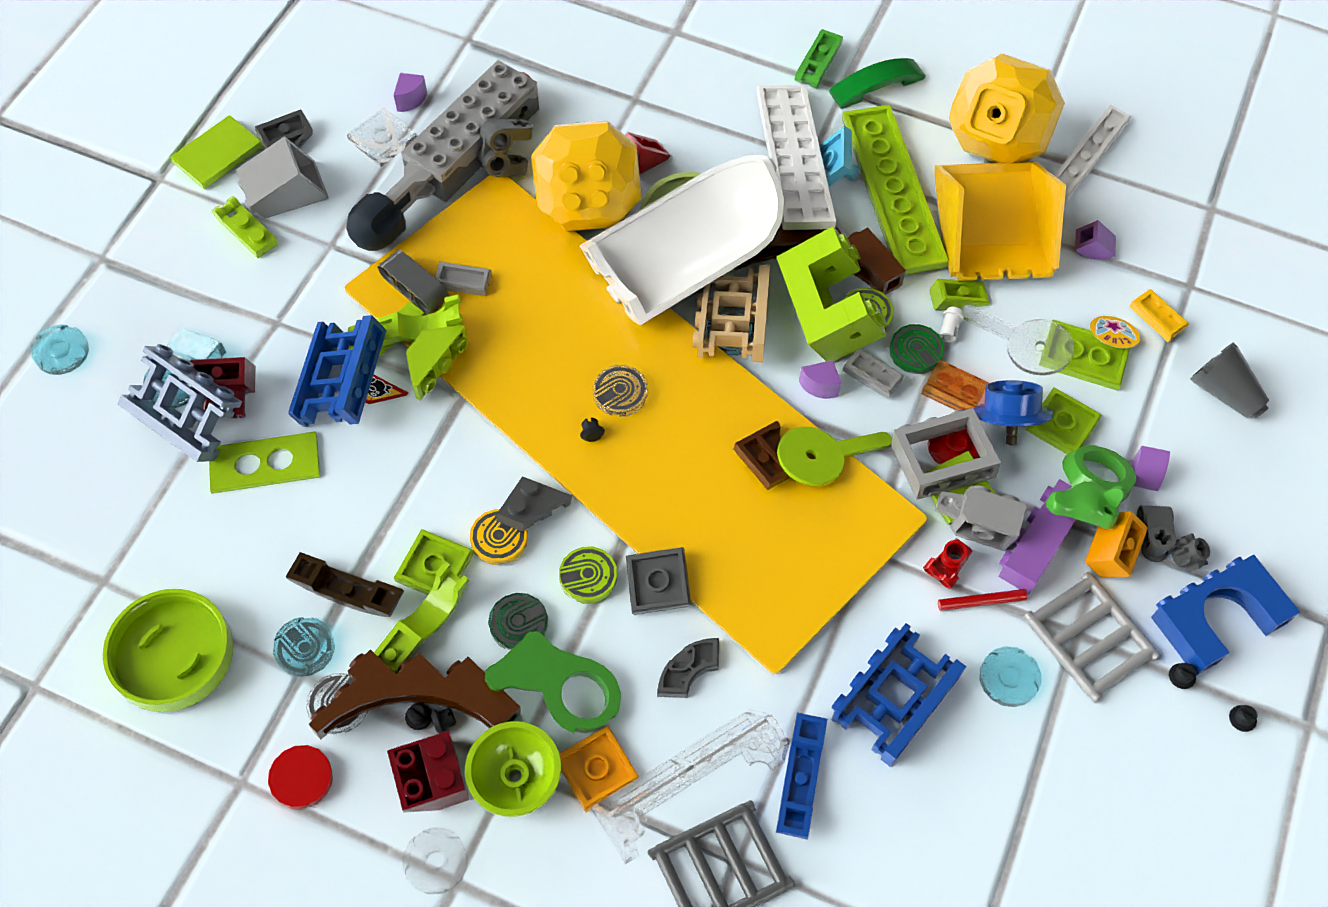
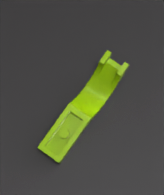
[348,294,463,350]
[374,561,470,674]

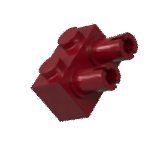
[190,357,256,419]

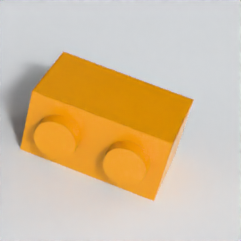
[1085,511,1148,578]

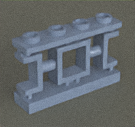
[117,344,242,462]

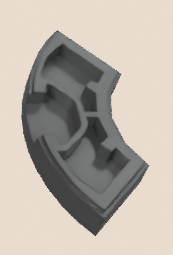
[657,638,719,698]

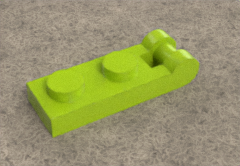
[212,196,278,259]

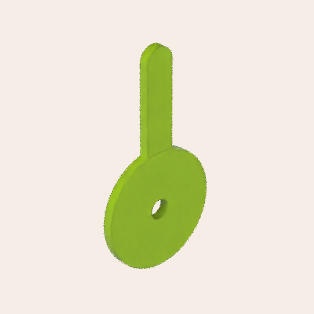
[777,427,892,486]

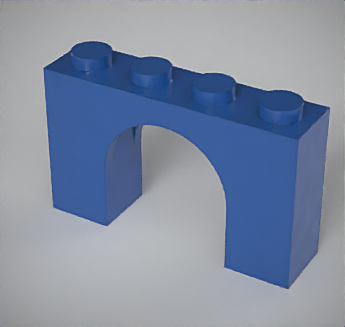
[1151,554,1300,676]

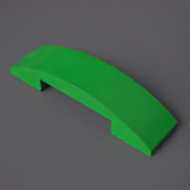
[829,58,926,109]

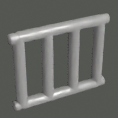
[1023,572,1161,703]

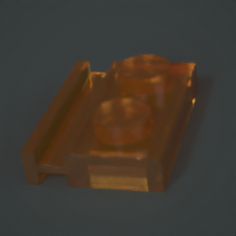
[921,359,989,411]

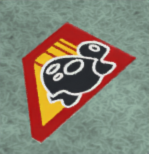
[365,375,409,404]

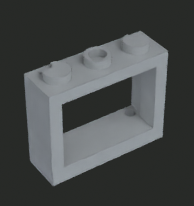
[891,408,1001,500]

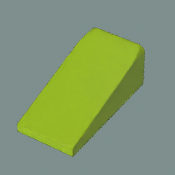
[929,278,990,311]

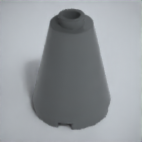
[1190,342,1269,419]

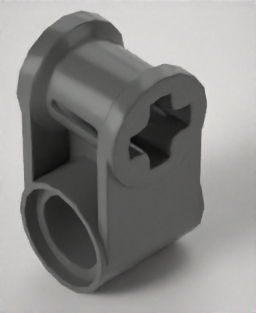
[1136,505,1176,562]

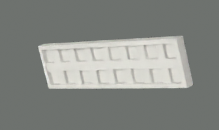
[757,85,836,230]

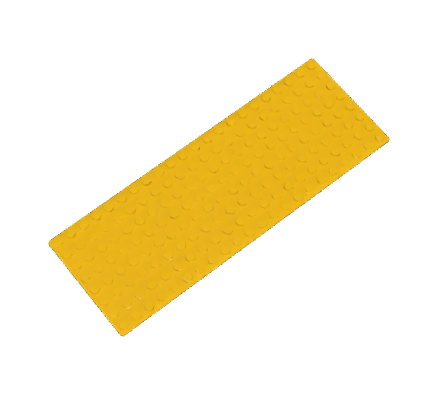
[344,175,927,675]

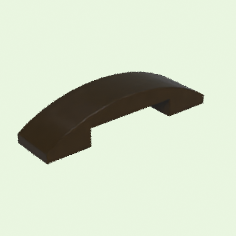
[285,552,404,617]

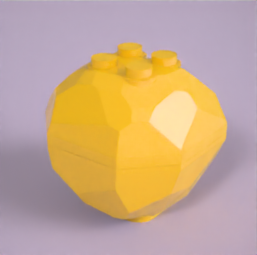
[949,53,1065,163]
[531,121,641,231]

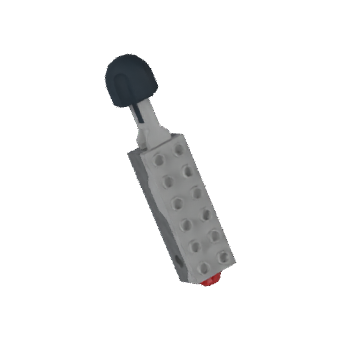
[346,60,539,251]

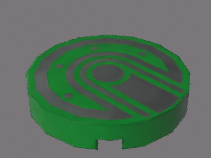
[890,324,944,374]

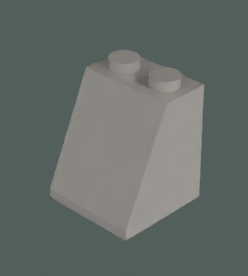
[236,136,329,219]

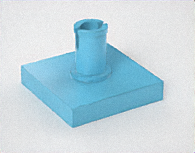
[819,126,859,186]

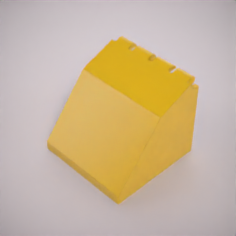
[934,162,1066,281]

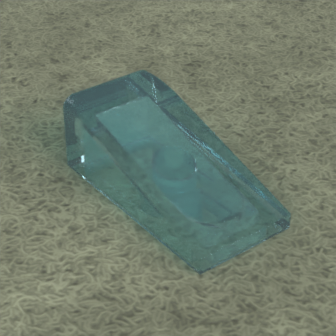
[166,328,226,361]

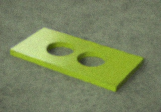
[209,431,320,494]

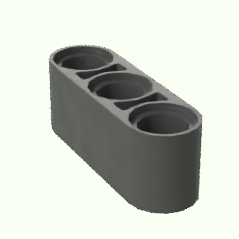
[377,249,449,315]

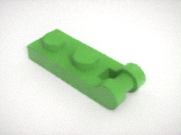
[795,29,843,89]

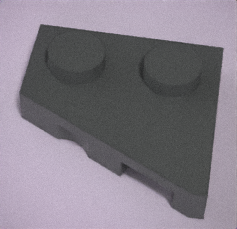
[255,109,313,149]
[496,476,572,531]

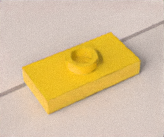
[1129,288,1189,342]

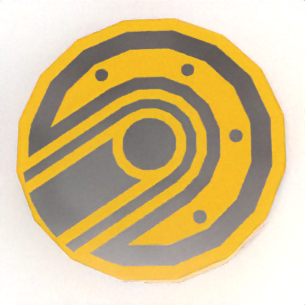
[470,509,528,565]

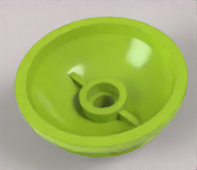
[465,721,561,817]

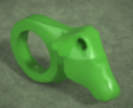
[1046,445,1137,529]
[485,632,621,734]

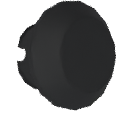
[580,417,605,442]
[1169,663,1196,689]
[405,703,432,730]
[1229,705,1258,732]
[430,708,456,734]

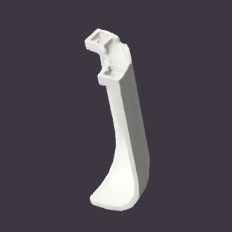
[580,155,784,325]

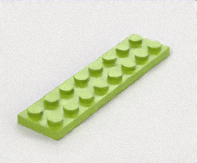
[842,104,949,275]

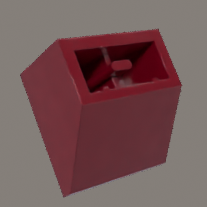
[387,731,469,812]

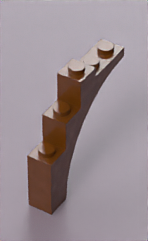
[734,222,906,295]
[308,649,521,740]

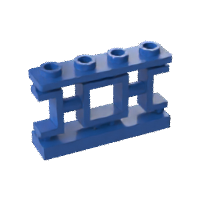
[288,315,387,427]
[831,623,967,767]

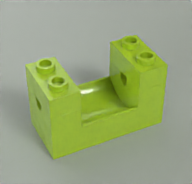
[776,227,887,362]

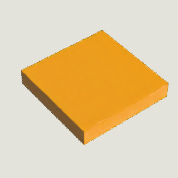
[559,725,640,813]

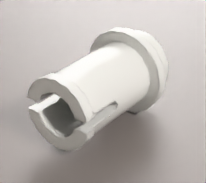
[939,307,964,343]

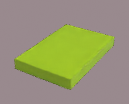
[170,115,263,190]
[1038,319,1130,391]

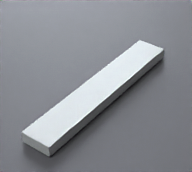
[1054,104,1132,204]

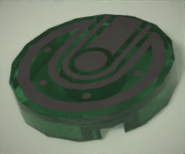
[488,593,548,650]

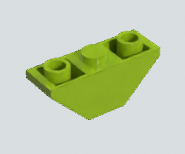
[406,324,468,401]

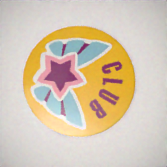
[1090,316,1140,348]

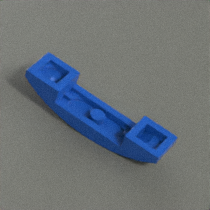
[776,712,828,840]

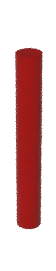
[938,589,1027,611]

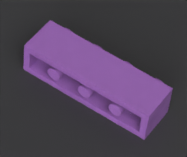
[998,479,1076,595]

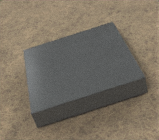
[626,547,692,615]

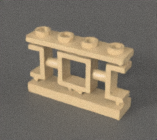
[693,265,770,363]

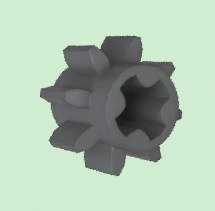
[1172,533,1210,572]

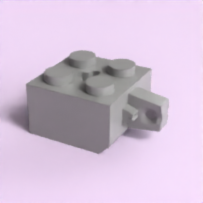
[935,486,1027,551]

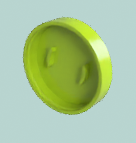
[102,589,233,712]

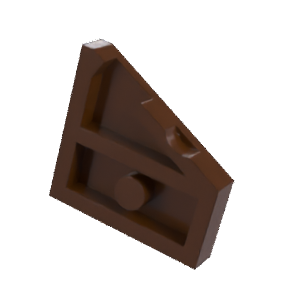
[733,421,790,490]

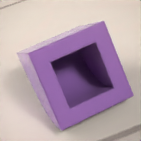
[393,73,427,112]
[1075,220,1116,259]
[799,360,842,399]
[1131,445,1170,491]

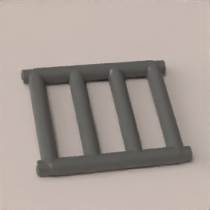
[647,800,795,907]

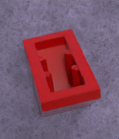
[625,132,671,175]

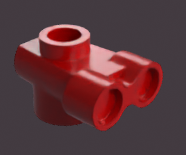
[923,538,973,589]

